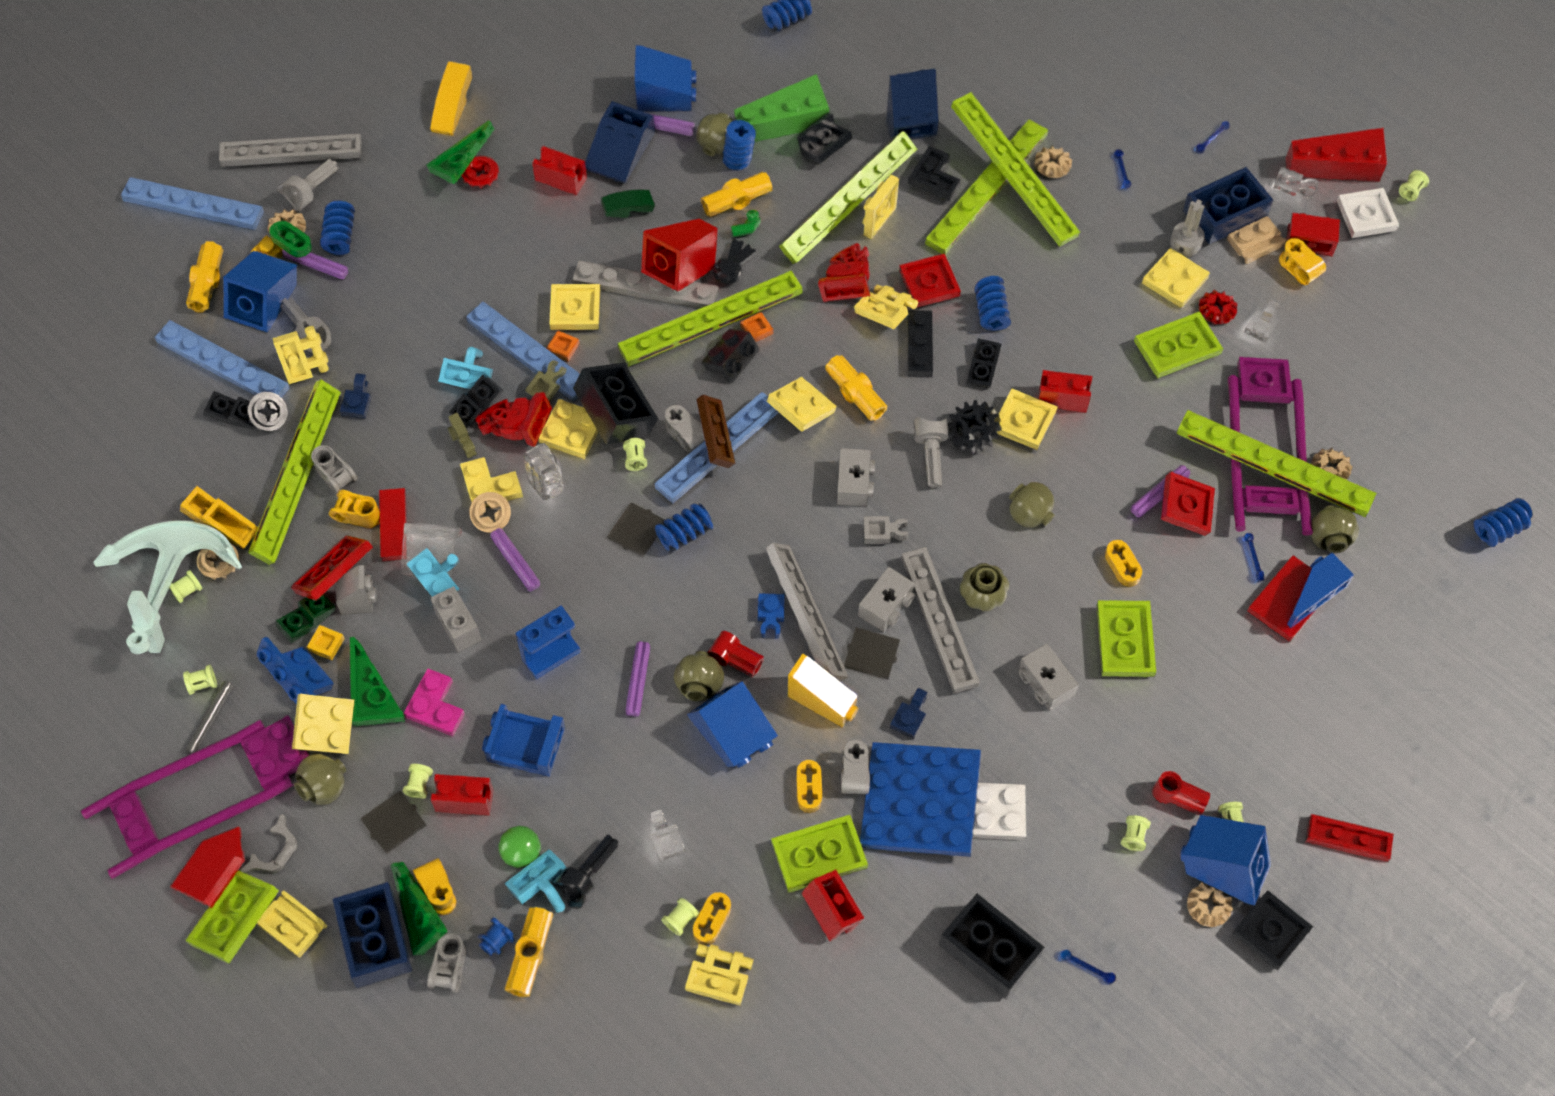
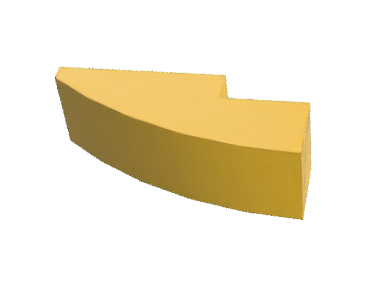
[430,61,472,136]
[180,486,258,549]

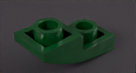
[601,189,655,218]
[276,594,336,644]

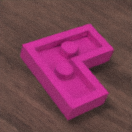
[403,669,465,737]

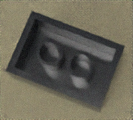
[573,362,658,445]
[939,893,1045,999]

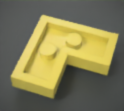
[460,457,523,507]

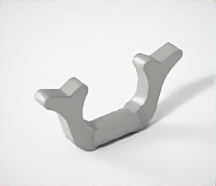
[241,814,298,874]

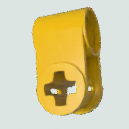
[1279,238,1326,285]
[328,490,380,529]
[413,858,457,915]

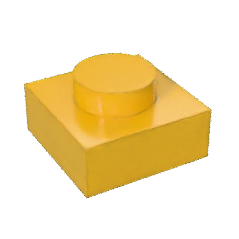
[251,235,283,259]
[307,625,345,661]

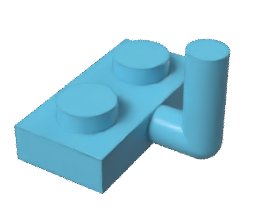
[438,347,493,389]
[407,548,460,597]
[505,849,566,912]

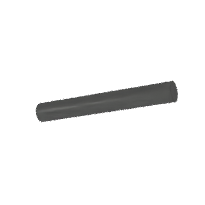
[185,681,233,754]

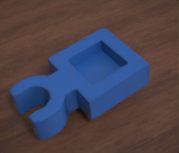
[758,593,785,639]

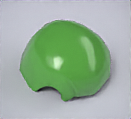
[498,825,541,869]

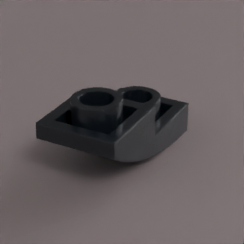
[967,338,1002,388]
[449,374,504,429]
[203,391,260,429]

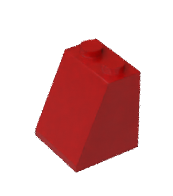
[641,218,718,292]

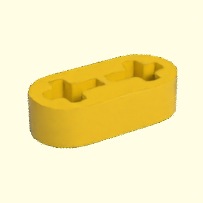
[1105,540,1142,587]
[797,760,822,813]
[693,892,731,945]

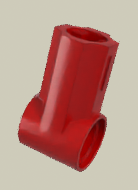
[707,631,764,678]
[1152,771,1211,816]

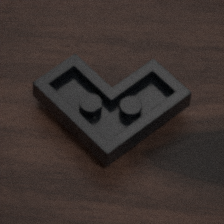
[908,145,961,202]

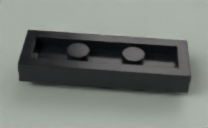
[907,310,933,377]

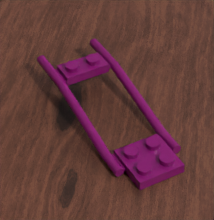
[1228,357,1313,536]
[81,715,310,879]

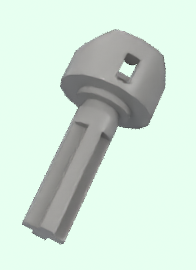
[277,159,338,212]
[1170,200,1204,258]
[281,298,331,353]
[913,417,948,488]

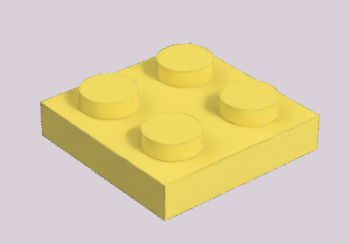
[862,175,899,240]
[1142,248,1210,308]
[549,284,600,330]
[766,377,837,432]
[996,389,1058,450]
[538,399,598,459]
[292,694,354,754]

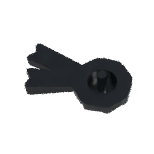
[713,238,756,284]

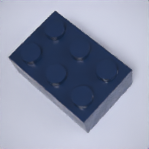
[1183,167,1273,245]
[332,882,413,988]

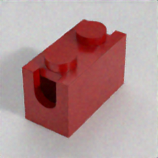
[532,146,587,196]
[1286,212,1340,257]
[1038,370,1093,413]
[431,774,494,816]
[802,869,864,941]

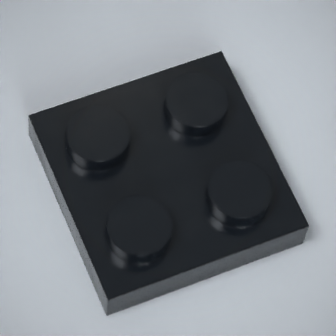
[1232,890,1313,971]

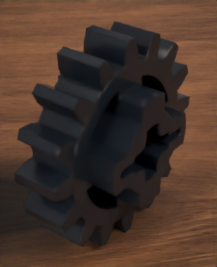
[947,400,1002,454]

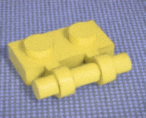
[854,285,918,329]
[273,326,329,384]
[685,944,754,1006]

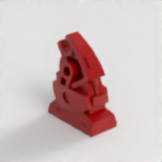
[818,243,870,302]
[475,392,552,447]

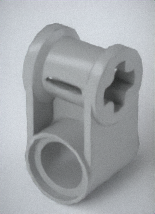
[665,405,705,453]
[311,445,358,494]
[841,740,870,795]
[428,933,466,993]

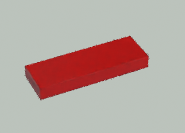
[379,488,408,561]
[1305,814,1394,862]

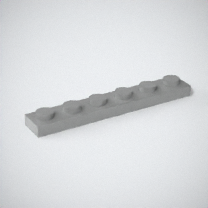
[219,134,362,167]
[572,261,719,309]
[766,543,849,682]
[901,547,980,694]

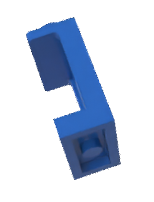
[515,605,581,680]
[482,704,565,777]

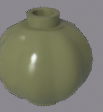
[696,113,733,156]
[1009,482,1055,528]
[1311,505,1359,553]
[960,563,1010,612]
[673,651,724,702]
[294,754,346,805]

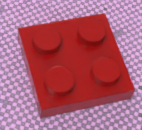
[899,253,961,308]
[1161,472,1215,536]

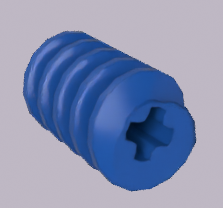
[762,0,812,31]
[722,120,756,171]
[320,201,355,256]
[974,275,1011,331]
[1473,498,1533,547]
[655,503,714,551]

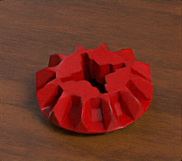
[462,156,499,189]
[1199,289,1238,324]

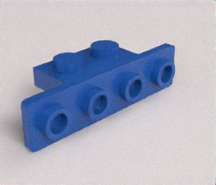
[256,637,334,705]

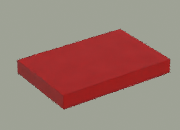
[291,535,373,600]
[1247,555,1316,642]

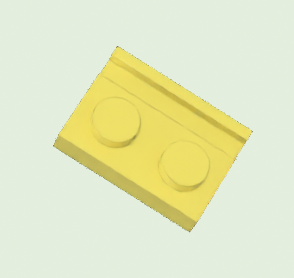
[257,890,327,958]

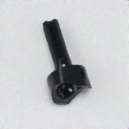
[552,835,619,909]

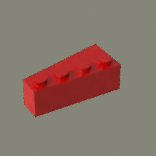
[1285,128,1387,182]

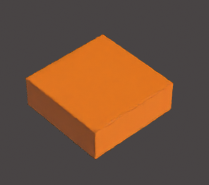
[740,312,773,342]
[546,330,580,362]

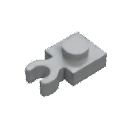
[863,516,908,544]

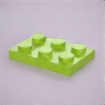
[1134,311,1223,379]
[1096,600,1156,677]
[771,815,868,893]
[185,870,279,964]

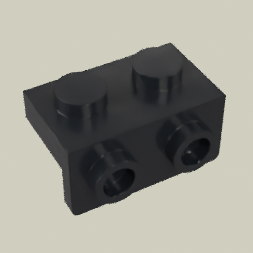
[797,112,853,164]
[701,329,759,383]

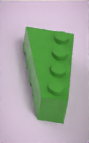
[734,74,829,142]

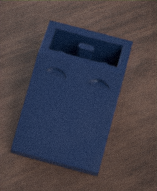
[886,68,939,140]
[585,101,655,184]

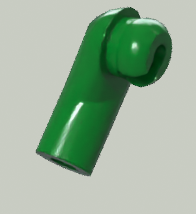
[731,210,761,238]

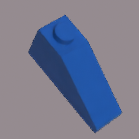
[1287,552,1354,628]

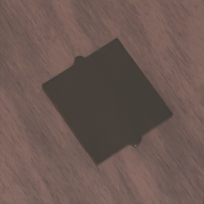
[607,502,665,557]
[844,628,900,679]
[360,791,427,854]

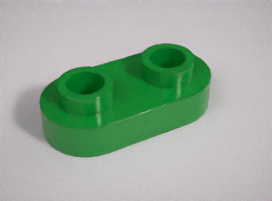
[269,221,312,257]

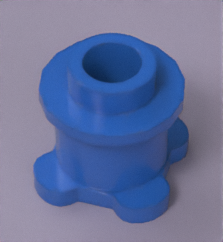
[478,917,515,956]

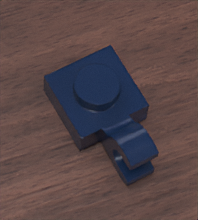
[340,373,372,419]
[890,688,928,739]

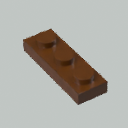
[696,394,736,468]

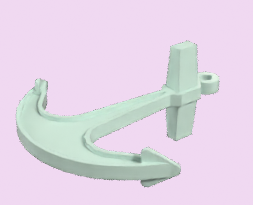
[94,521,242,654]

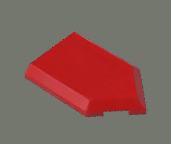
[170,826,245,908]

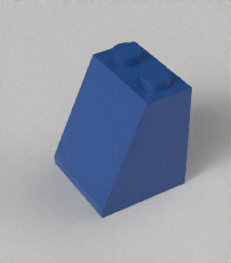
[635,45,696,112]
[223,251,297,332]
[687,681,778,768]
[1181,815,1271,905]

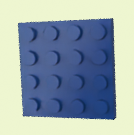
[860,742,981,857]

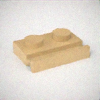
[1227,216,1287,264]

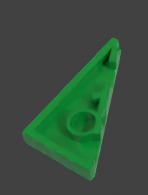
[426,120,495,184]
[350,637,405,726]
[391,862,447,956]

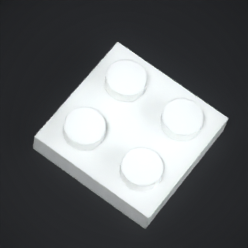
[1337,188,1399,238]
[973,783,1026,840]

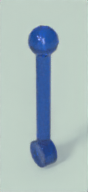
[1196,121,1230,154]
[1114,149,1132,189]
[1244,533,1265,581]
[1061,949,1116,985]

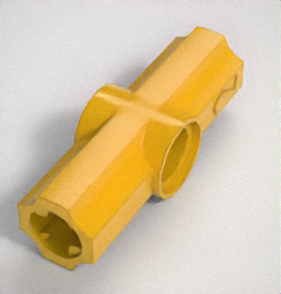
[701,172,772,217]
[186,241,223,313]
[825,355,887,421]
[505,907,553,998]

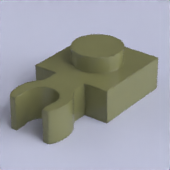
[525,360,567,402]
[447,413,477,459]

